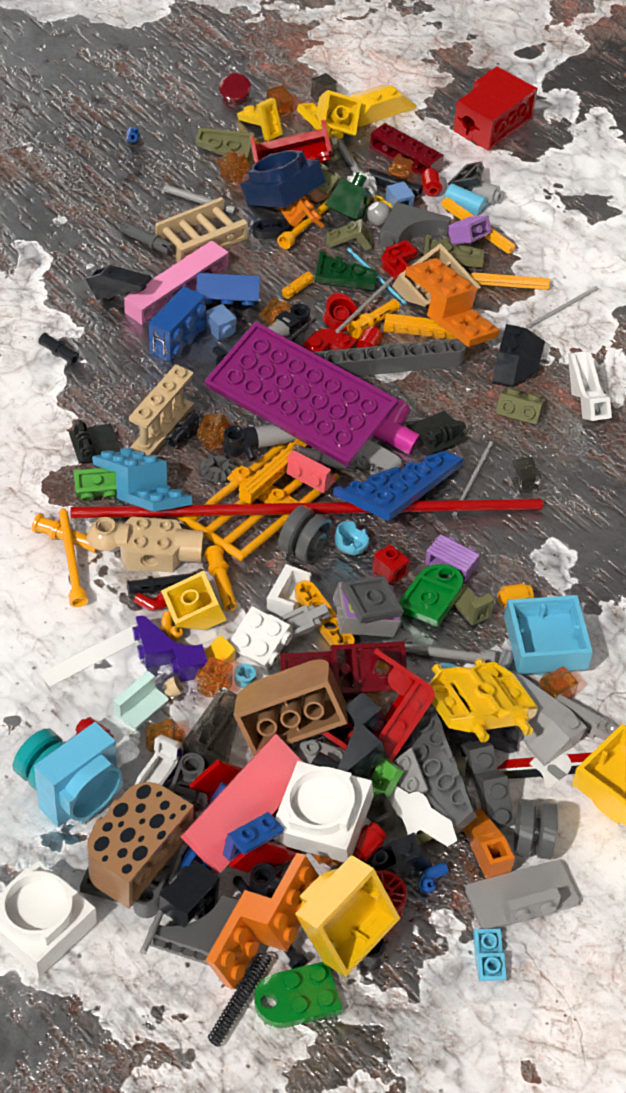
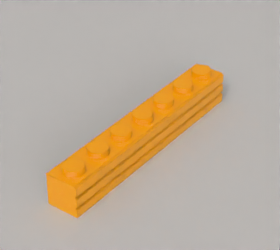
[384,313,457,339]
[239,439,308,504]

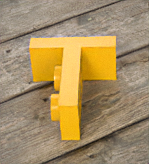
[237,98,283,141]

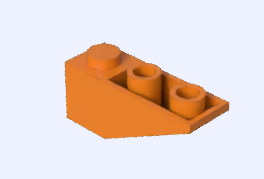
[463,808,515,879]

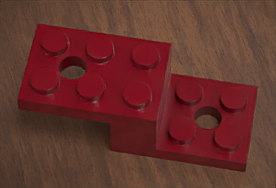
[280,641,407,700]

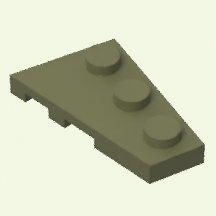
[195,127,255,165]
[424,234,484,268]

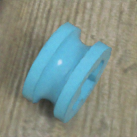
[234,664,256,688]

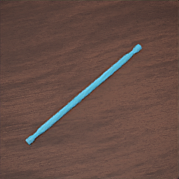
[347,247,407,305]

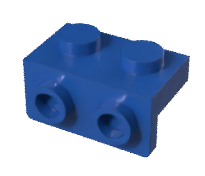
[223,812,284,861]

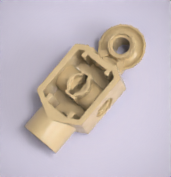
[86,517,204,573]

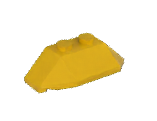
[351,85,416,128]

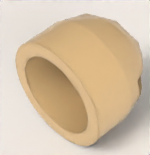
[163,676,184,697]

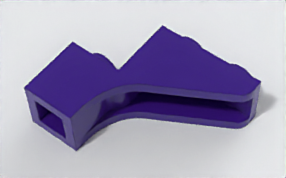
[132,616,208,682]

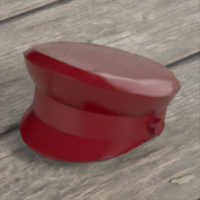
[219,73,251,105]

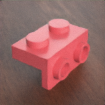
[287,450,336,493]

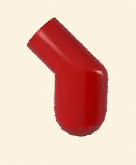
[134,592,167,611]

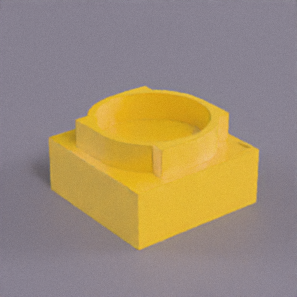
[572,723,626,826]
[295,855,400,978]

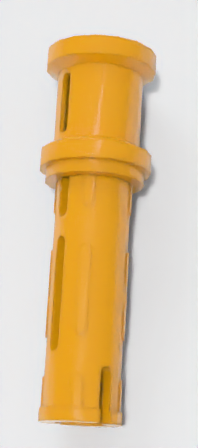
[347,299,400,339]
[31,513,99,554]
[203,545,238,611]

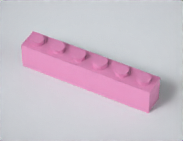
[124,241,229,325]

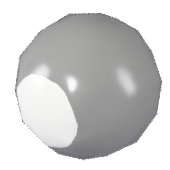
[367,202,391,226]

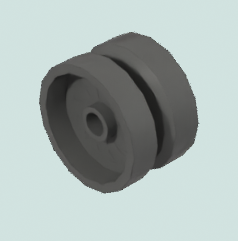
[278,505,332,564]
[513,799,558,860]

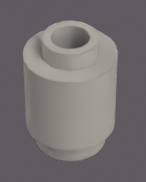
[472,181,502,205]

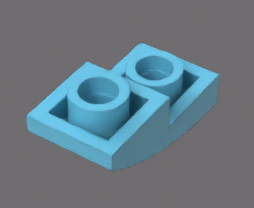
[473,929,506,981]

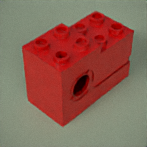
[454,66,538,151]

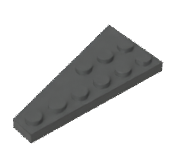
[392,703,477,833]

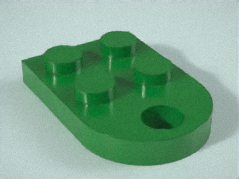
[399,564,463,627]
[254,962,343,1028]

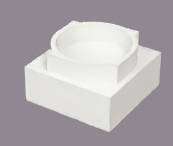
[274,761,374,862]
[0,860,97,978]

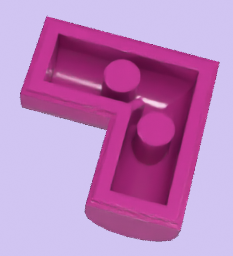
[374,399,420,454]

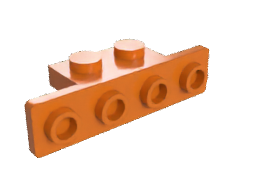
[278,195,325,228]

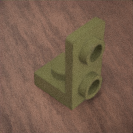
[326,219,373,251]
[454,583,495,626]

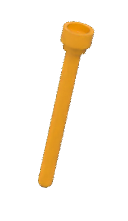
[277,200,329,249]
[59,508,88,607]

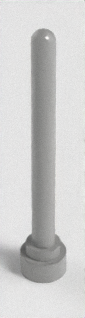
[383,641,496,663]

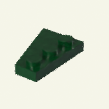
[315,250,377,290]

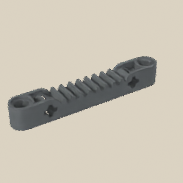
[133,753,205,919]

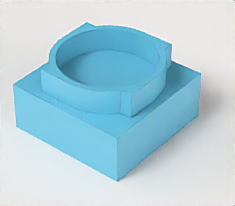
[504,595,593,676]
[34,722,123,828]

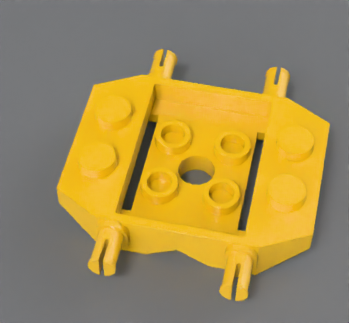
[428,658,538,743]

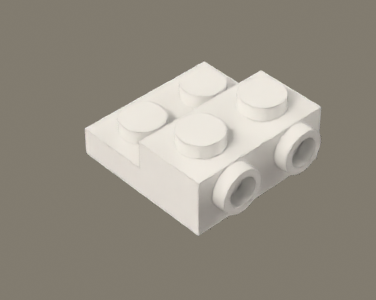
[229,606,293,671]

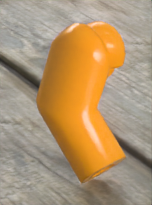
[160,611,183,641]

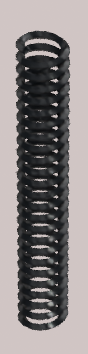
[208,953,272,1047]

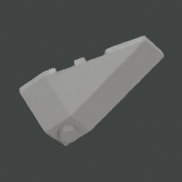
[512,670,587,766]

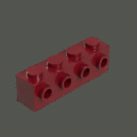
[370,123,444,176]

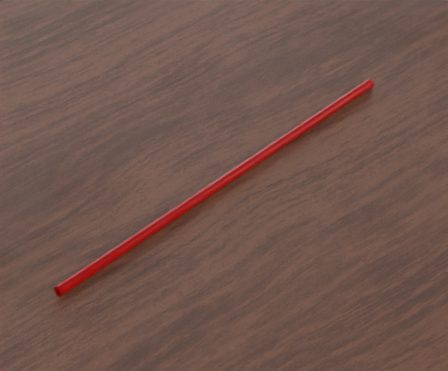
[70,499,543,518]

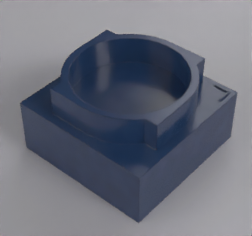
[240,150,326,208]

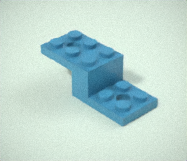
[93,448,192,512]

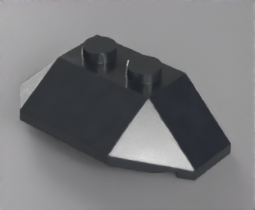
[492,324,545,387]

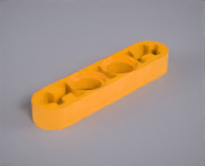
[294,580,354,646]

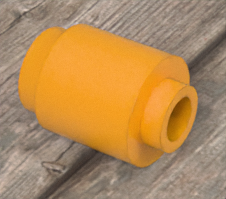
[497,583,534,609]

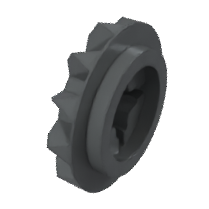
[200,452,236,482]

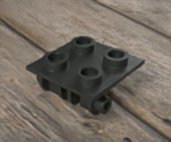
[409,410,468,454]
[68,420,120,464]

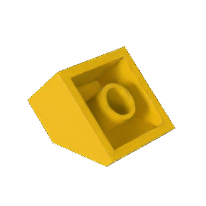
[316,90,362,136]
[161,571,227,630]

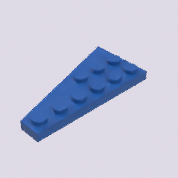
[333,451,463,521]

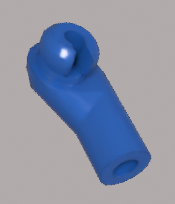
[126,127,140,144]
[418,862,449,894]

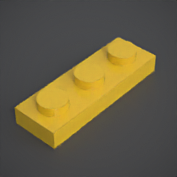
[297,103,344,139]

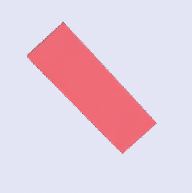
[180,734,303,875]

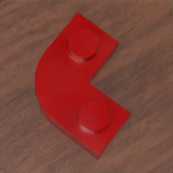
[381,240,418,280]
[301,328,358,352]

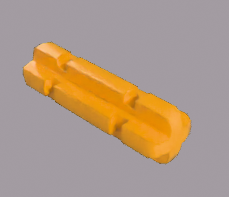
[282,272,314,299]

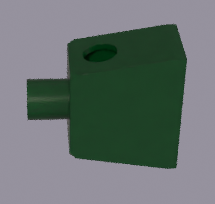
[325,172,371,221]

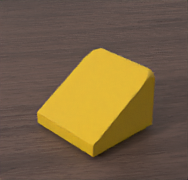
[205,635,236,672]

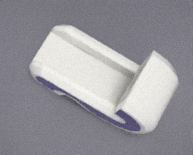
[135,735,183,787]

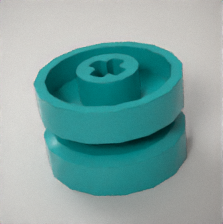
[12,728,66,791]

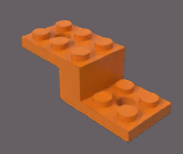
[405,258,500,347]
[205,853,319,990]

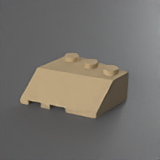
[392,243,481,307]

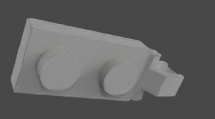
[278,604,331,640]
[556,694,618,740]

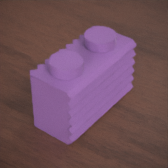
[449,215,491,245]
[425,534,480,583]

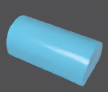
[444,184,487,216]

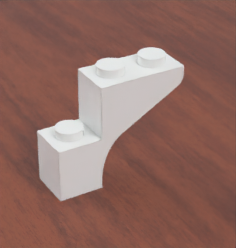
[568,351,612,421]

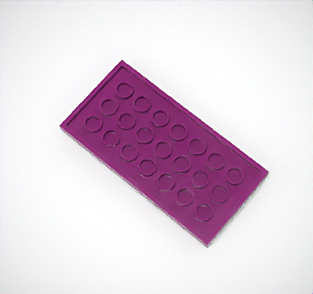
[204,321,399,467]

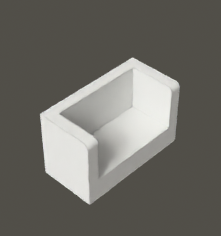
[266,564,312,617]

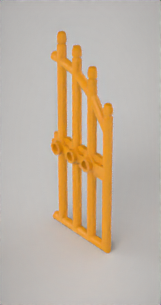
[177,443,339,562]

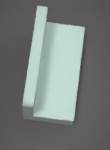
[113,671,169,730]

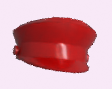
[323,293,359,331]

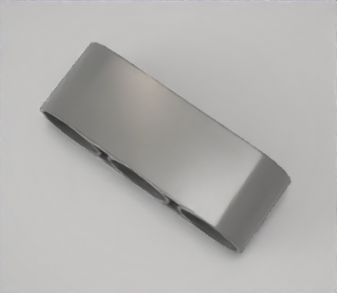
[355,440,403,475]

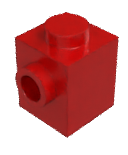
[372,544,410,586]

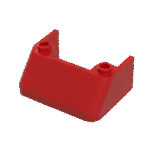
[250,120,334,163]
[321,648,434,769]
[189,759,302,873]

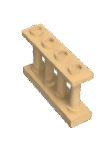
[155,197,248,262]
[129,365,194,455]

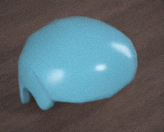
[335,521,370,555]

